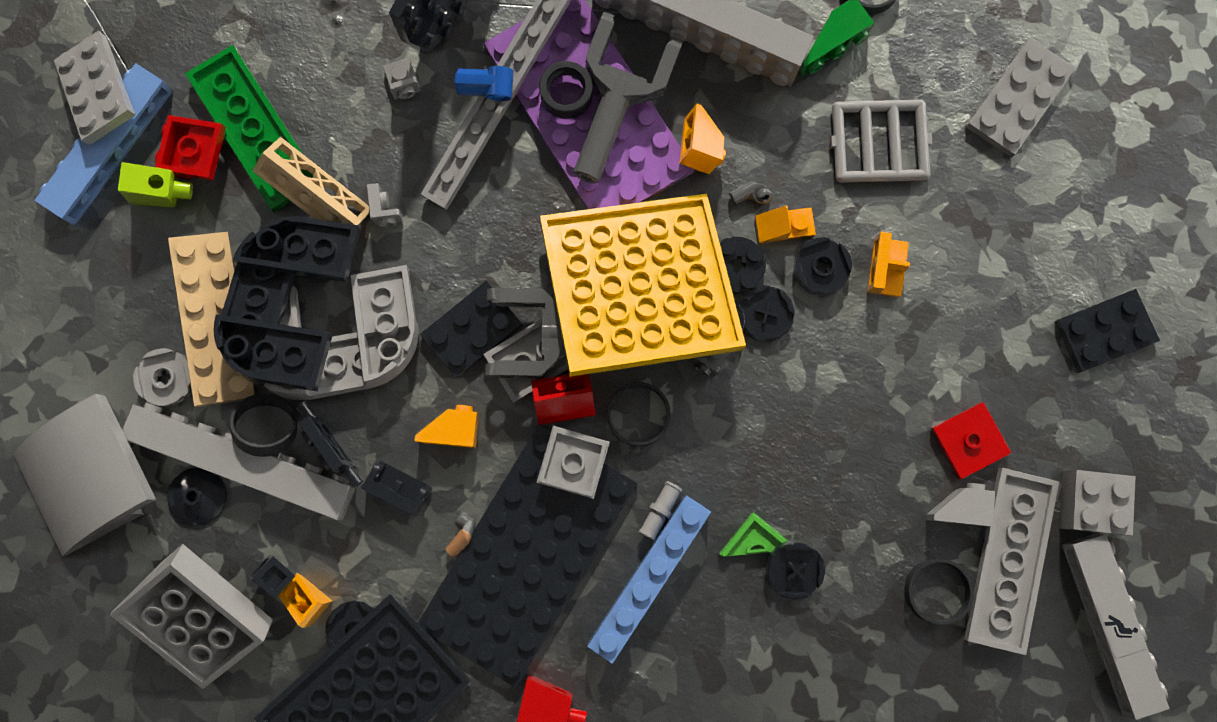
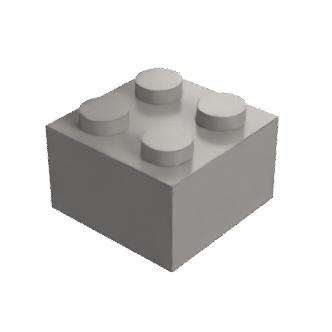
[1060,470,1136,536]

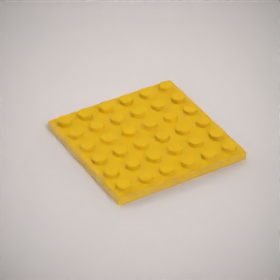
[540,194,746,377]

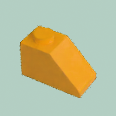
[679,104,726,174]
[415,405,480,448]

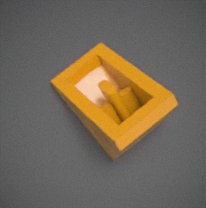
[278,573,332,628]

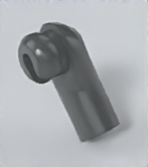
[729,181,773,205]

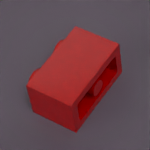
[531,374,595,425]

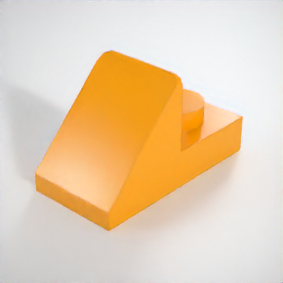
[755,206,816,244]

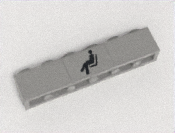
[1062,534,1170,720]

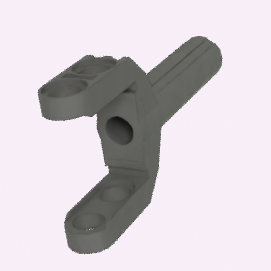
[573,11,683,184]
[484,288,565,379]

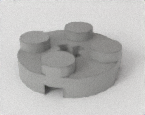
[133,348,192,407]

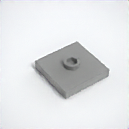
[537,426,610,499]

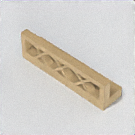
[253,137,370,226]

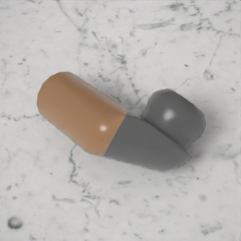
[446,513,476,558]

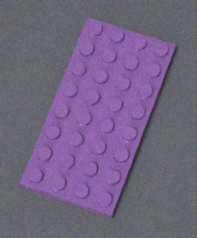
[484,0,695,210]

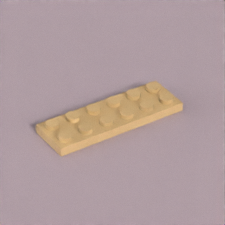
[168,232,254,408]

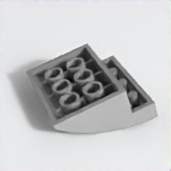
[13,394,156,556]

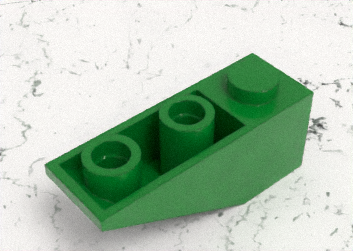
[798,0,874,77]

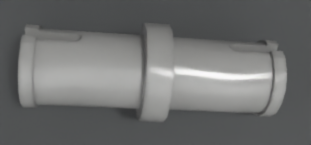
[639,481,682,541]

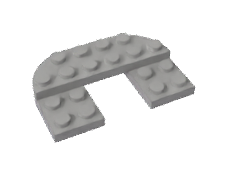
[264,265,419,400]

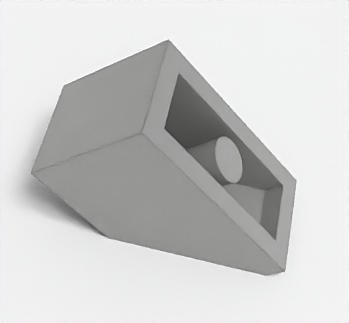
[926,483,995,527]

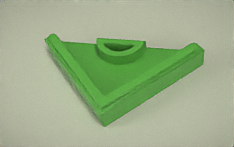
[719,512,788,557]

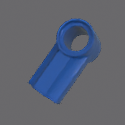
[455,66,514,101]

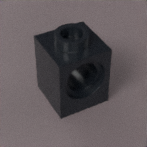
[248,555,296,599]

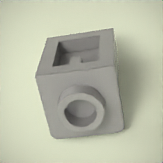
[383,57,421,99]
[367,183,403,227]

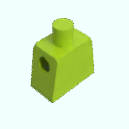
[118,162,193,208]

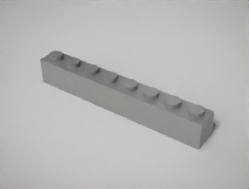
[122,402,356,520]

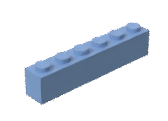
[34,63,173,226]
[587,495,711,664]

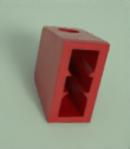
[517,675,587,722]

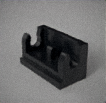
[361,461,432,516]

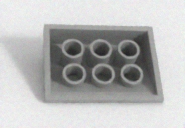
[110,544,273,689]

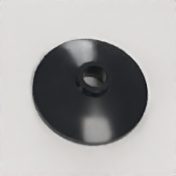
[167,468,226,526]

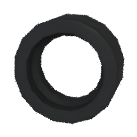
[539,61,593,119]

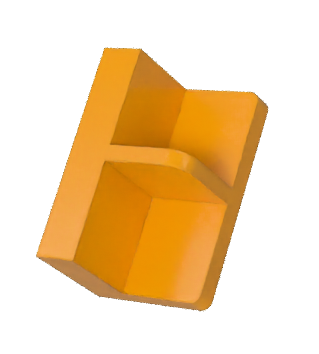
[867,232,910,297]

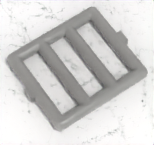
[830,100,932,183]

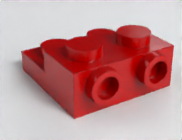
[155,115,226,181]

